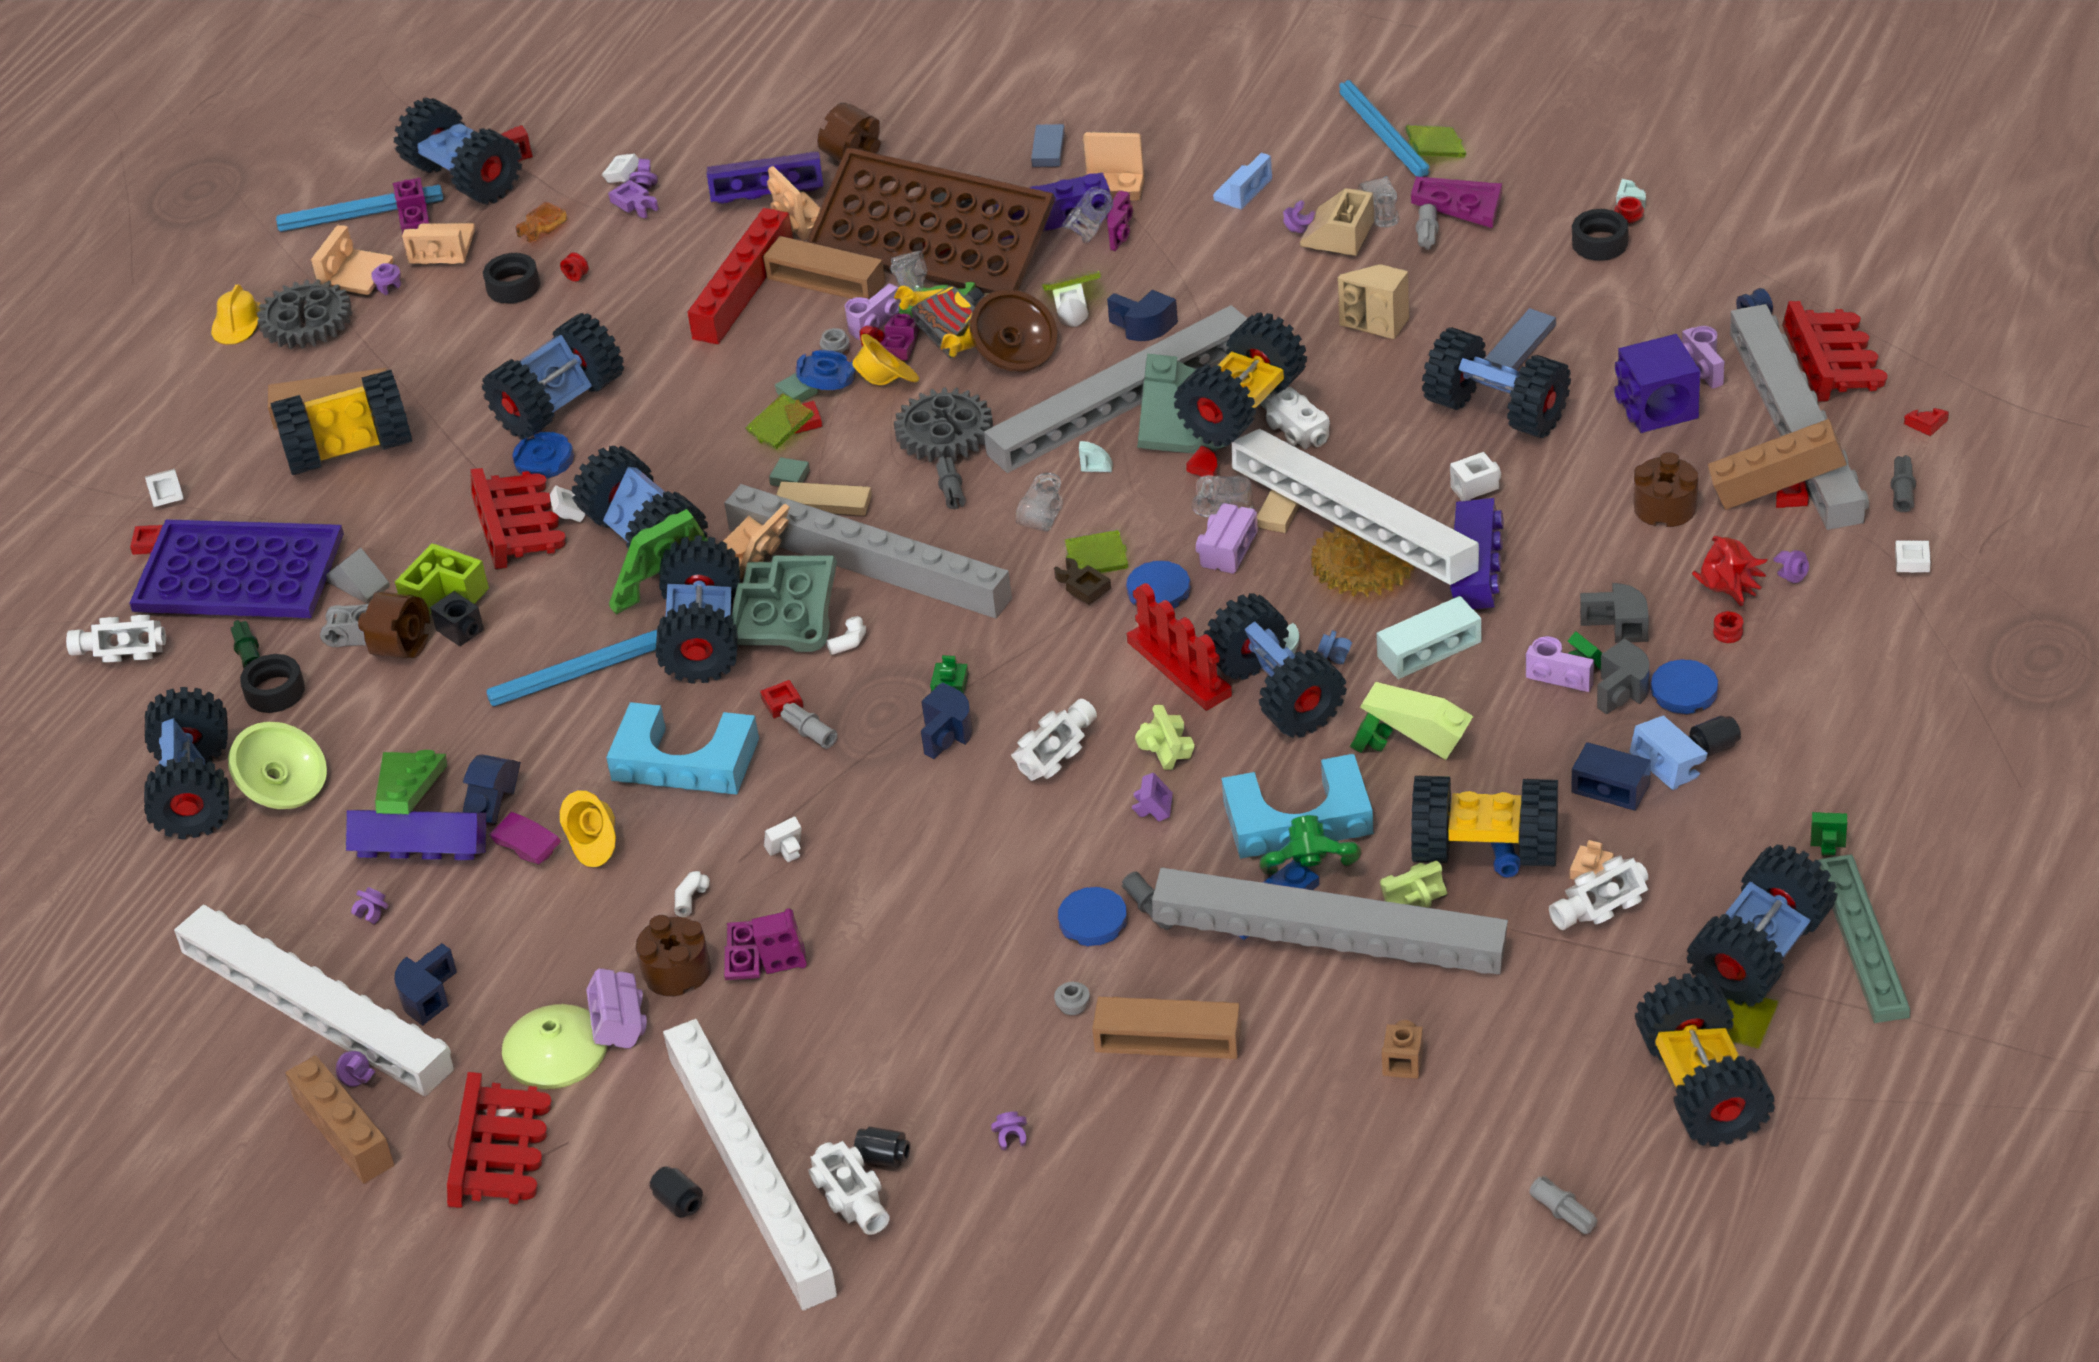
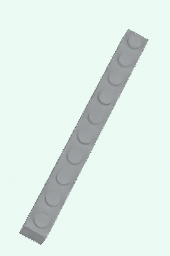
[1730,304,1869,530]
[984,305,1247,473]
[724,484,1012,618]
[1152,867,1508,975]

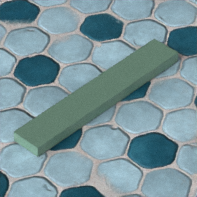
[1818,854,1910,1023]

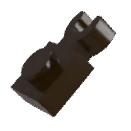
[1054,558,1111,605]

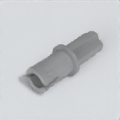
[1416,204,1439,250]
[781,703,838,749]
[1530,1176,1598,1234]

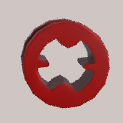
[560,252,589,282]
[1713,611,1744,643]

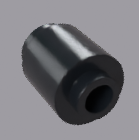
[1688,716,1741,758]
[854,1126,910,1168]
[650,1166,703,1218]

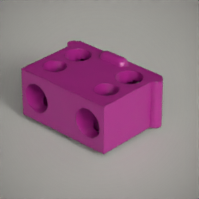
[752,908,807,974]

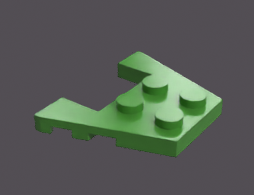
[609,509,708,614]

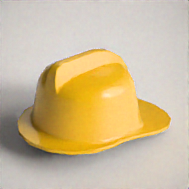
[211,284,261,345]
[852,334,919,385]
[560,790,616,867]

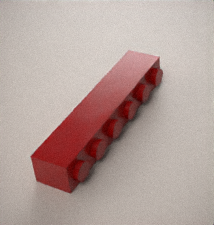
[687,208,793,345]

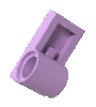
[845,283,900,341]
[1682,326,1724,389]
[1526,636,1594,692]

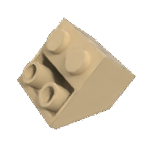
[1300,188,1374,256]
[1338,264,1409,339]

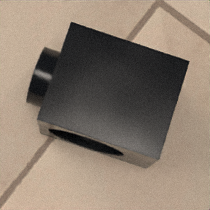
[430,591,484,647]

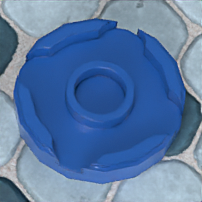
[796,350,856,390]
[512,432,574,479]
[1126,561,1191,609]
[1651,659,1718,714]
[1058,887,1127,946]

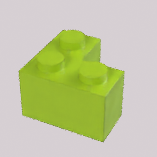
[395,543,489,615]

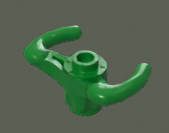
[1259,815,1362,876]

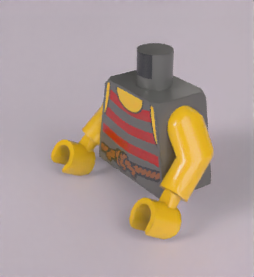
[893,286,985,359]

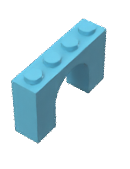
[606,702,759,795]
[1221,754,1374,859]

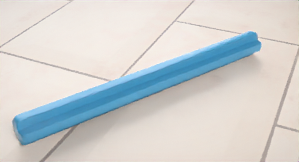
[1339,80,1430,177]
[276,185,443,232]
[486,629,657,707]

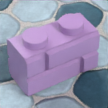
[1196,503,1258,574]
[586,968,647,1049]

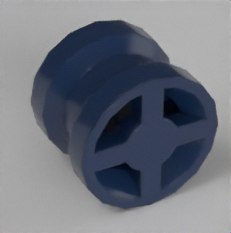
[1736,288,1773,314]

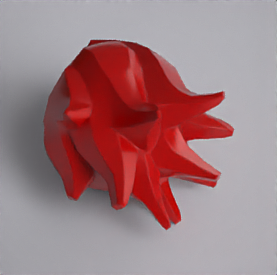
[1691,536,1768,607]

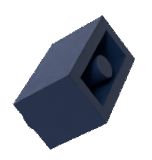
[1571,742,1651,811]

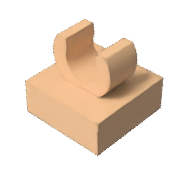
[1570,840,1614,880]

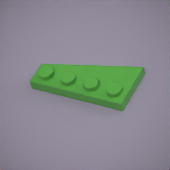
[375,750,447,814]

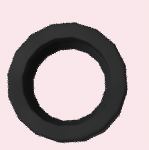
[1572,209,1628,261]
[482,253,540,304]
[240,654,305,713]

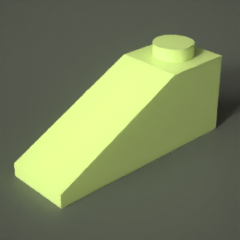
[1360,682,1473,760]

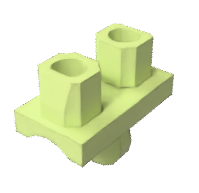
[1135,705,1195,770]
[1380,861,1447,908]

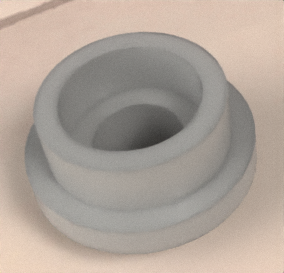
[820,328,850,353]
[1054,982,1090,1015]

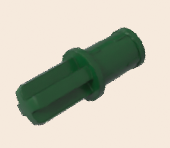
[231,620,260,668]

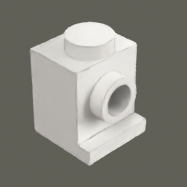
[1450,452,1501,501]

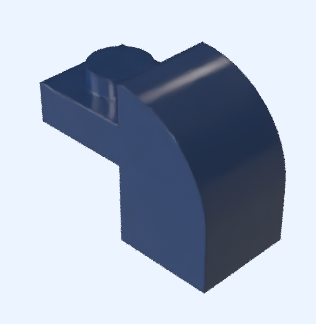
[1107,290,1178,341]
[921,682,973,759]
[462,754,521,824]
[394,943,457,1026]

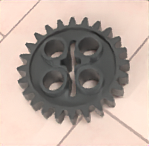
[257,279,353,349]
[894,387,993,462]

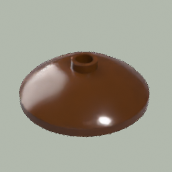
[970,289,1058,372]

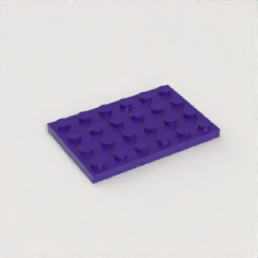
[129,519,344,618]

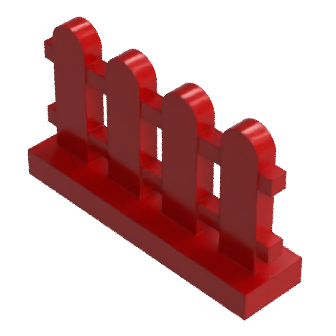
[1782,301,1888,402]
[470,468,565,569]
[1126,583,1232,711]
[447,1072,551,1208]

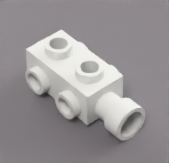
[1260,386,1330,449]
[66,615,166,663]
[1011,699,1097,781]
[1549,855,1648,930]
[809,1141,889,1235]

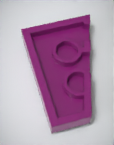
[1411,176,1502,228]

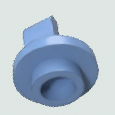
[1317,630,1352,664]

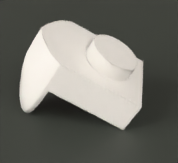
[1053,283,1089,327]

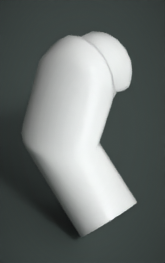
[827,616,866,655]
[675,871,710,917]

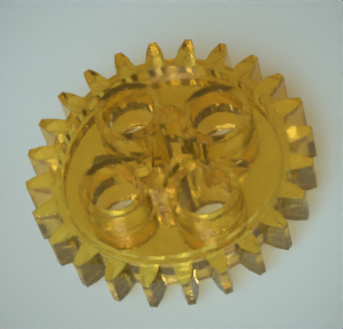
[1311,525,1415,597]

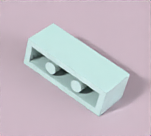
[1376,596,1482,679]

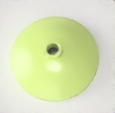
[228,722,327,809]
[502,1004,608,1089]

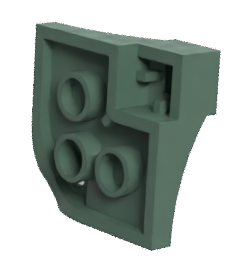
[1137,353,1225,453]
[731,555,837,652]

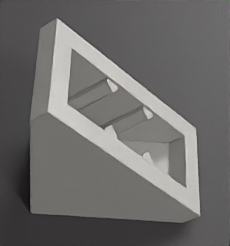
[326,548,390,604]

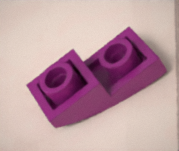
[393,178,430,235]
[1107,190,1133,251]
[881,314,919,360]
[489,812,561,865]
[724,921,762,980]

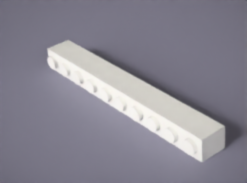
[1232,429,1479,585]
[174,904,454,1097]
[663,1019,837,1310]

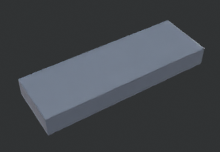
[1484,308,1556,370]

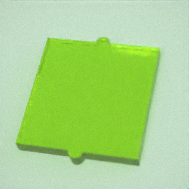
[1405,125,1466,158]
[1042,271,1101,291]
[745,393,814,450]
[1065,530,1128,573]
[1726,998,1779,1049]

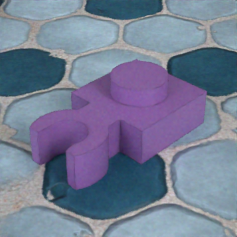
[609,180,659,218]

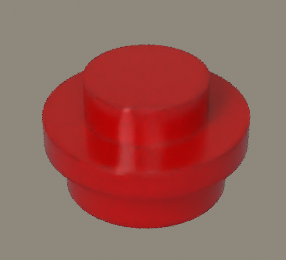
[1614,197,1644,223]

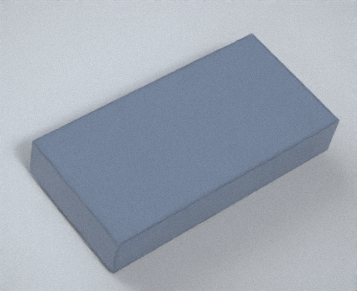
[1031,124,1065,167]

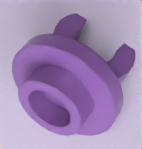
[629,159,658,189]
[1283,201,1315,233]
[371,263,401,295]
[1773,550,1809,583]
[351,887,389,924]
[336,1051,375,1086]
[991,1111,1027,1150]

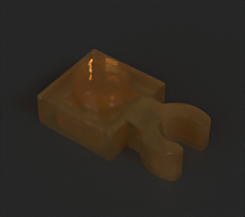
[515,201,568,243]

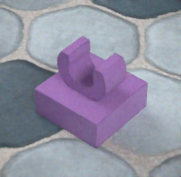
[1132,772,1173,822]

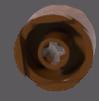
[817,102,881,163]
[1633,452,1698,527]
[358,592,430,658]
[636,915,711,996]

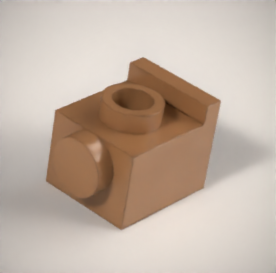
[1382,1020,1423,1079]

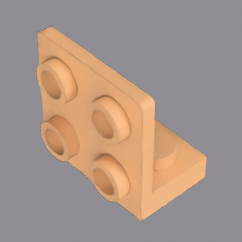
[1083,132,1145,201]
[767,166,821,240]
[402,223,475,264]
[311,225,394,295]
[723,504,790,579]

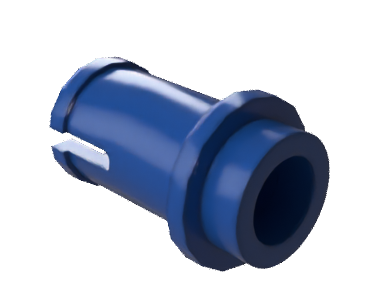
[1491,842,1521,877]

